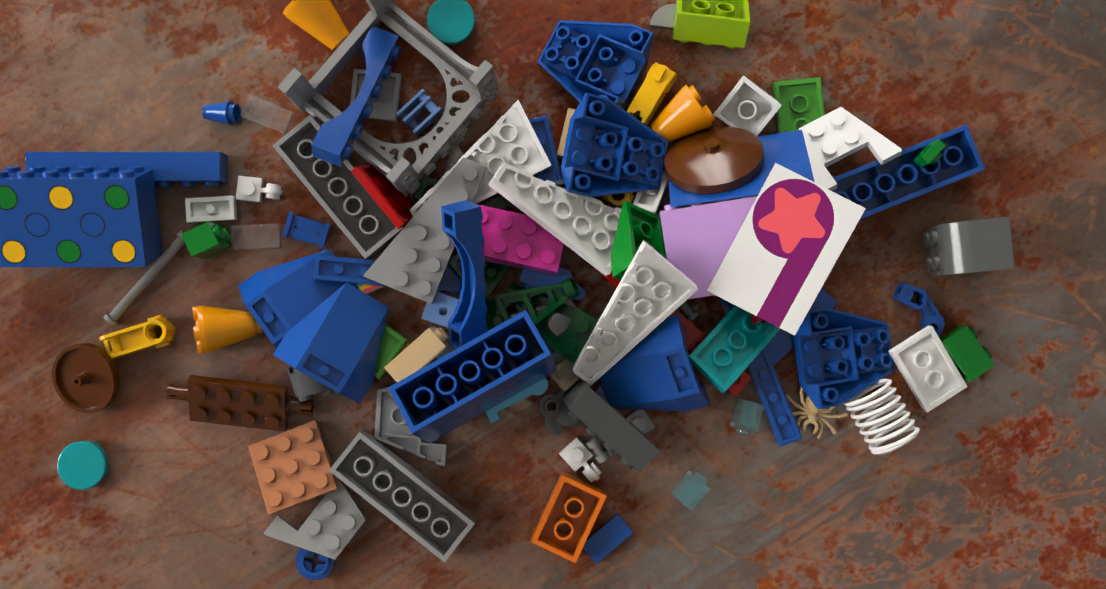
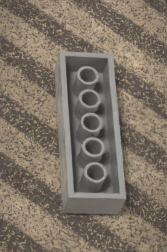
[272,115,404,260]
[329,429,477,563]

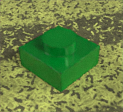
[913,139,946,167]

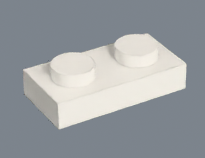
[633,170,669,215]
[185,195,237,223]

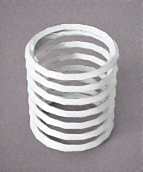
[844,378,920,455]

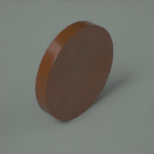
[52,343,120,413]

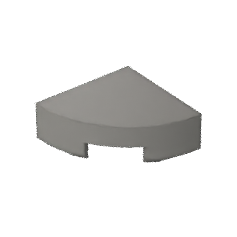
[649,4,676,30]

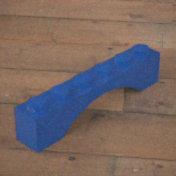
[311,26,401,167]
[441,200,488,349]

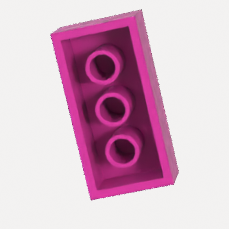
[477,204,564,276]

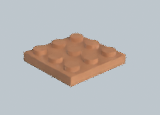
[248,420,339,515]

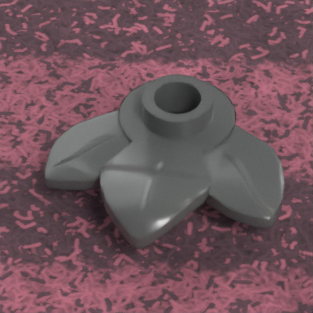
[538,389,582,436]

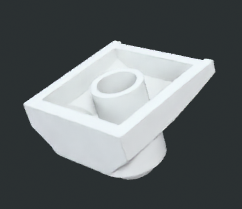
[713,75,782,137]

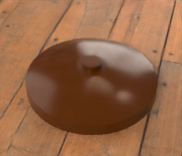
[664,126,764,194]

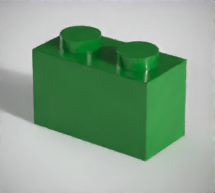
[181,222,233,259]
[940,325,995,382]

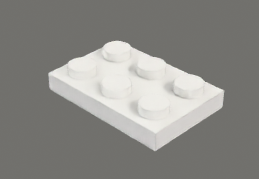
[888,325,968,413]

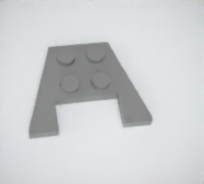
[374,387,448,466]
[264,477,367,560]

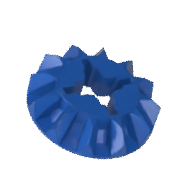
[296,548,335,580]

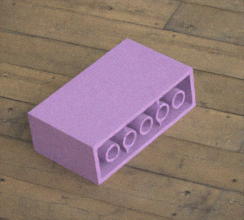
[660,195,758,299]

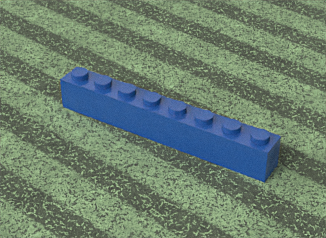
[25,152,227,188]

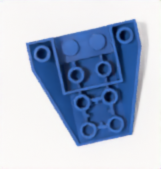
[538,20,654,109]
[561,93,668,197]
[238,249,358,348]
[273,282,389,404]
[793,308,895,409]
[599,315,710,411]

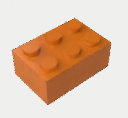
[531,471,607,563]

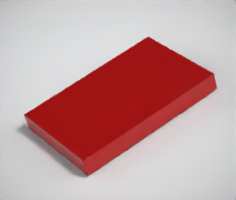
[351,164,413,229]

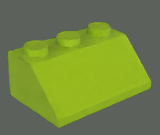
[673,0,750,48]

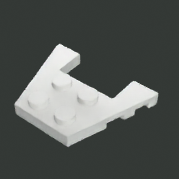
[799,107,902,191]

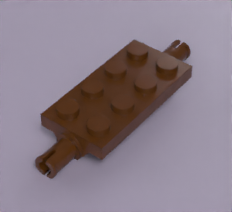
[166,375,314,432]

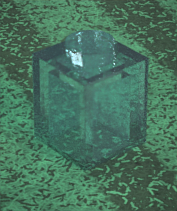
[730,398,764,436]
[670,470,710,511]

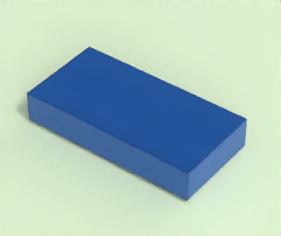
[583,513,633,564]

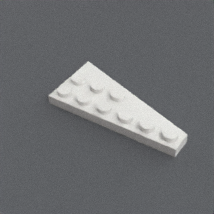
[410,100,552,216]
[488,163,622,276]
[573,240,698,385]

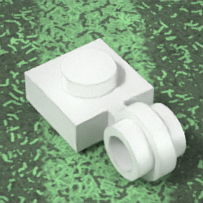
[236,176,283,203]
[559,437,602,483]

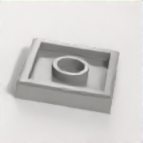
[350,68,402,122]

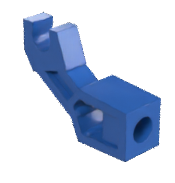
[892,283,945,336]

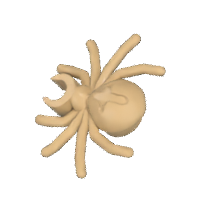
[785,387,848,439]

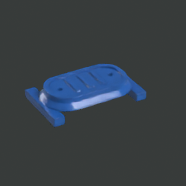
[282,211,331,249]

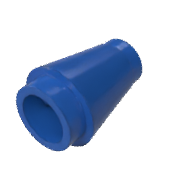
[202,101,241,125]

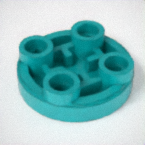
[427,0,475,45]
[57,440,110,490]

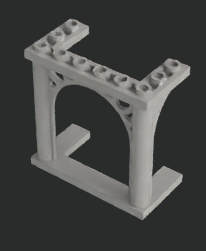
[278,0,499,197]

